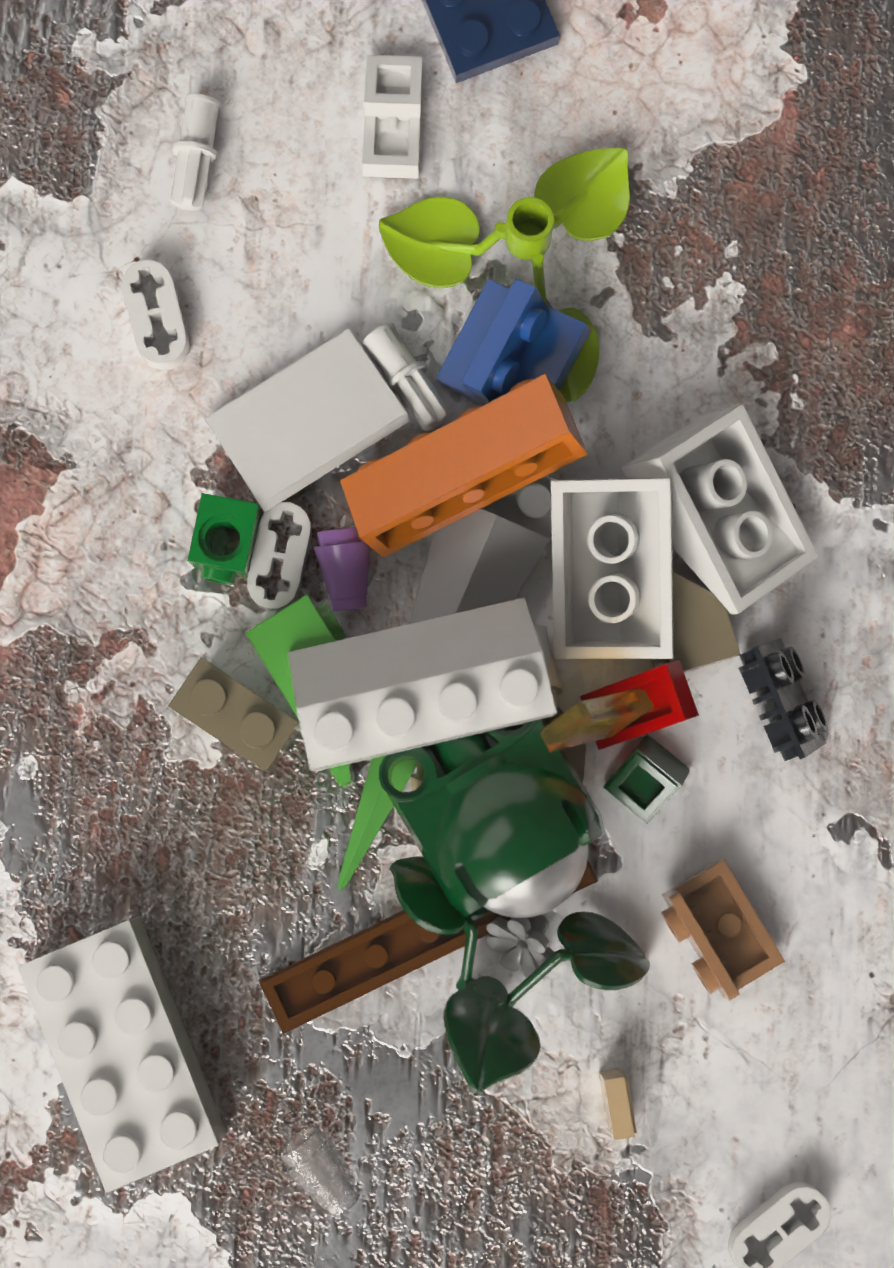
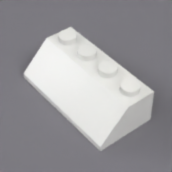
[287,597,557,772]

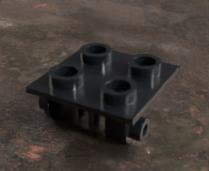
[738,638,828,761]

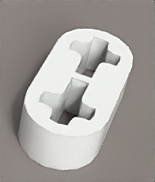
[122,260,190,370]
[247,502,312,612]
[728,1181,831,1268]

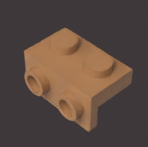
[661,859,785,1001]

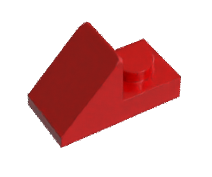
[579,660,699,750]

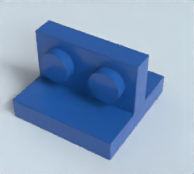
[435,278,591,406]

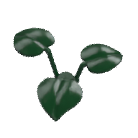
[389,856,650,1094]

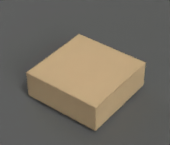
[599,1069,637,1140]

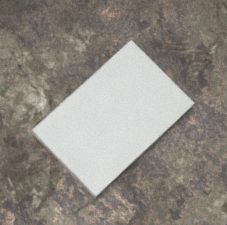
[205,328,410,512]

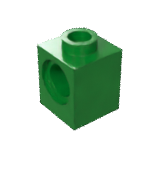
[187,493,264,585]

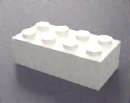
[17,916,226,1193]

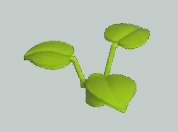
[379,148,630,403]

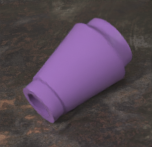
[313,527,370,611]

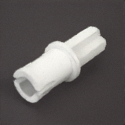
[170,94,221,211]
[363,323,450,431]

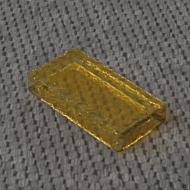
[540,689,654,752]

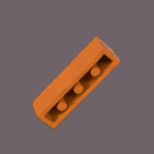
[340,374,588,558]

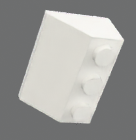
[551,478,674,659]

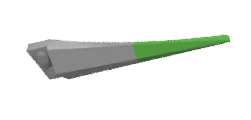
[338,476,557,890]

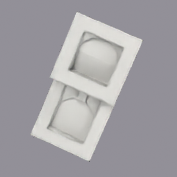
[362,55,423,178]

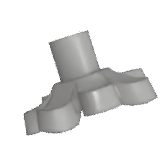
[486,914,555,978]

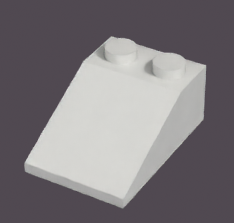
[621,404,819,615]

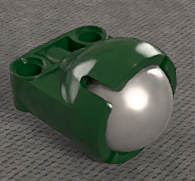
[379,718,606,918]

